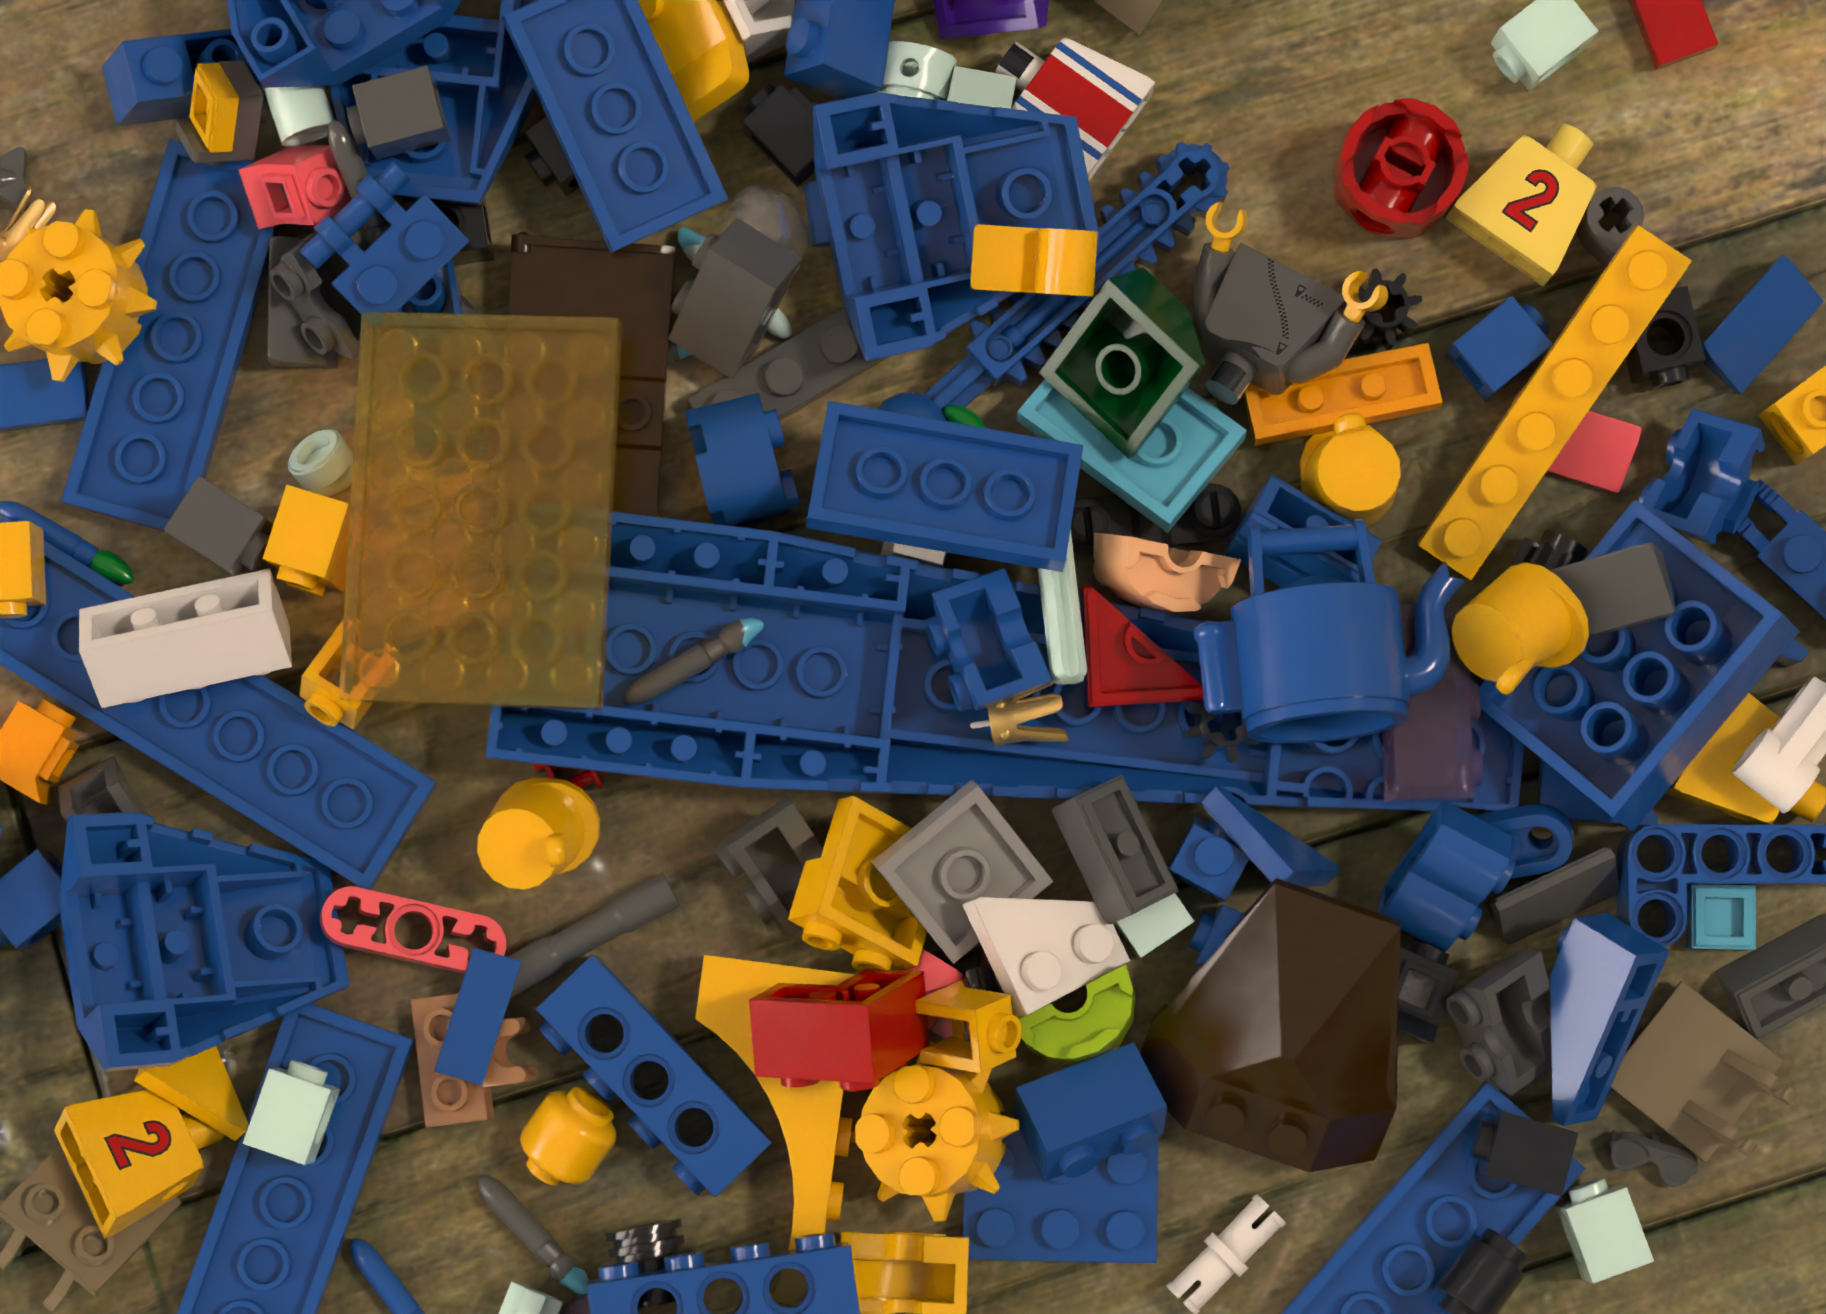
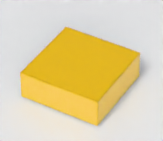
[189,63,239,153]

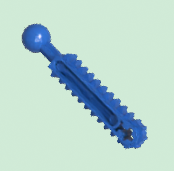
[877,142,1230,422]

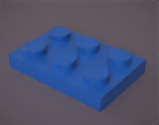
[963,1130,1158,1263]

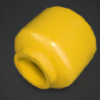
[520,1087,617,1186]

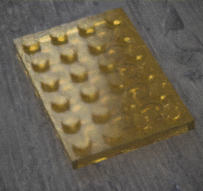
[339,312,622,710]

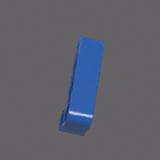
[1616,824,1826,946]

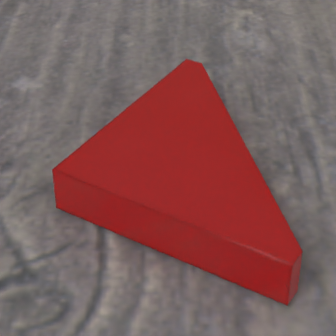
[1081,585,1204,707]

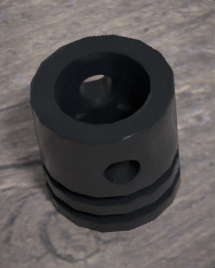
[605,1218,687,1309]

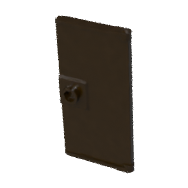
[489,232,676,578]

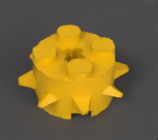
[0,209,157,382]
[851,1041,1019,1222]

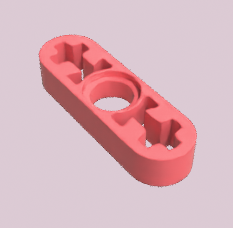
[320,886,506,974]

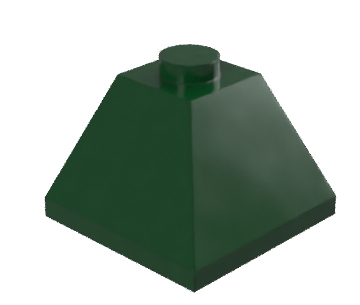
[1039,267,1206,459]

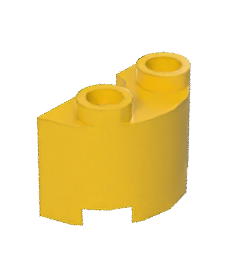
[841,1231,969,1314]

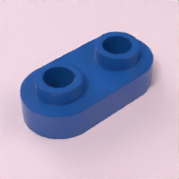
[1473,804,1574,879]

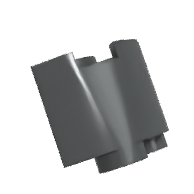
[269,216,398,359]
[713,796,823,938]
[1446,948,1552,1096]

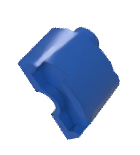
[685,393,800,527]
[1639,409,1765,544]
[924,568,1052,712]

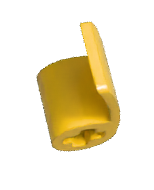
[970,224,1098,297]

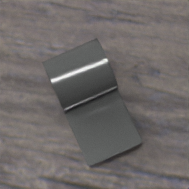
[1577,187,1681,289]

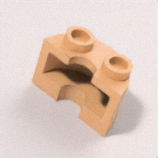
[1093,532,1241,612]

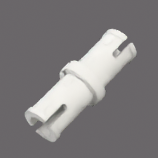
[1166,1194,1286,1314]

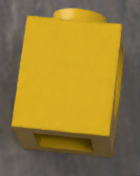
[1758,366,1826,465]

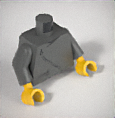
[1192,202,1388,405]

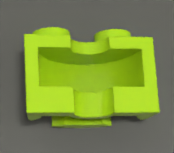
[1019,964,1136,1066]

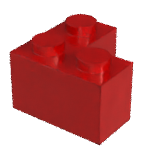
[749,969,930,1091]

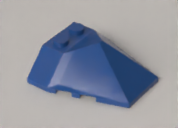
[813,92,1101,361]
[59,812,349,1072]

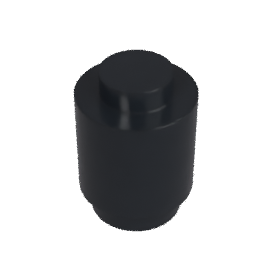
[1435,1228,1529,1314]

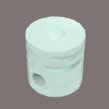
[876,41,957,101]

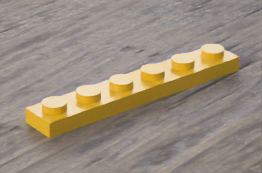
[1417,224,1692,580]

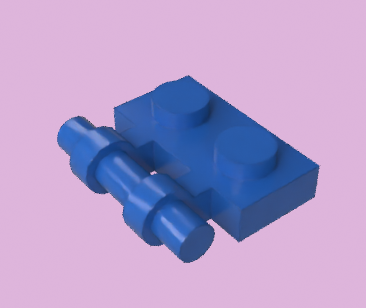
[299,161,470,330]

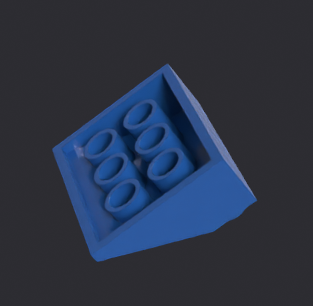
[1470,500,1800,831]

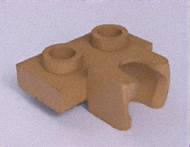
[410,993,539,1128]

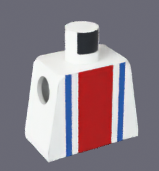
[995,38,1155,182]

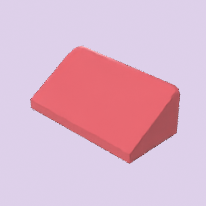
[1512,391,1642,494]

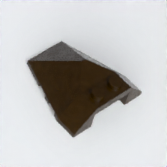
[1139,878,1401,1173]

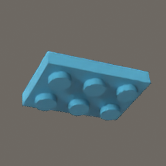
[1016,379,1247,533]

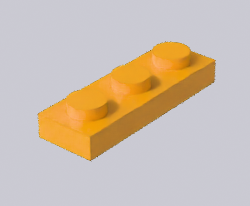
[1243,343,1443,446]

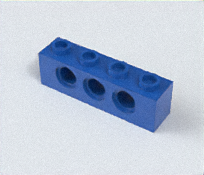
[536,955,774,1197]
[587,1232,860,1314]

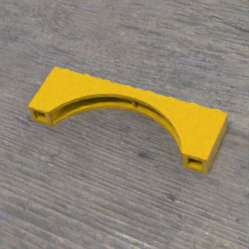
[695,955,857,1304]

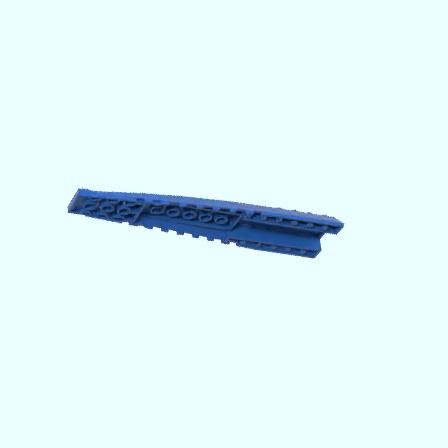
[485,500,1524,812]

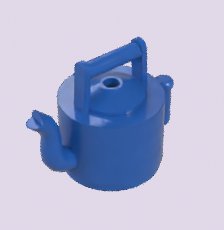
[1193,519,1465,743]

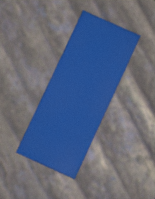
[434,948,522,1085]

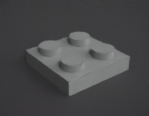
[871,780,1054,964]

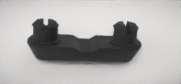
[1071,483,1241,555]

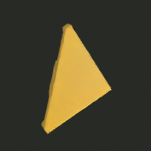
[134,1046,249,1141]

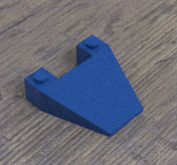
[329,0,538,205]

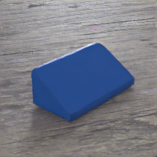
[1702,254,1824,395]

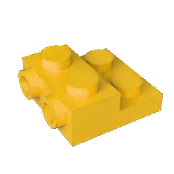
[788,796,927,972]

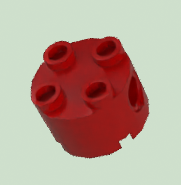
[1333,98,1469,240]

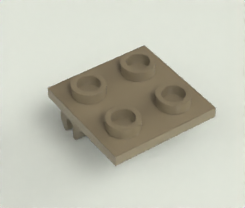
[1610,981,1797,1163]
[0,1144,182,1314]

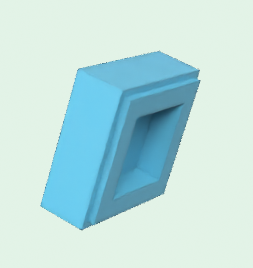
[1687,884,1756,950]

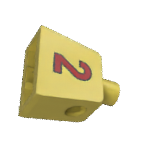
[1445,124,1597,287]

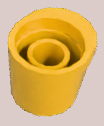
[1299,413,1401,527]
[1452,562,1589,695]
[477,777,600,890]

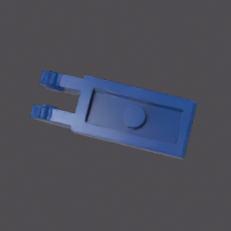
[1735,480,1826,621]

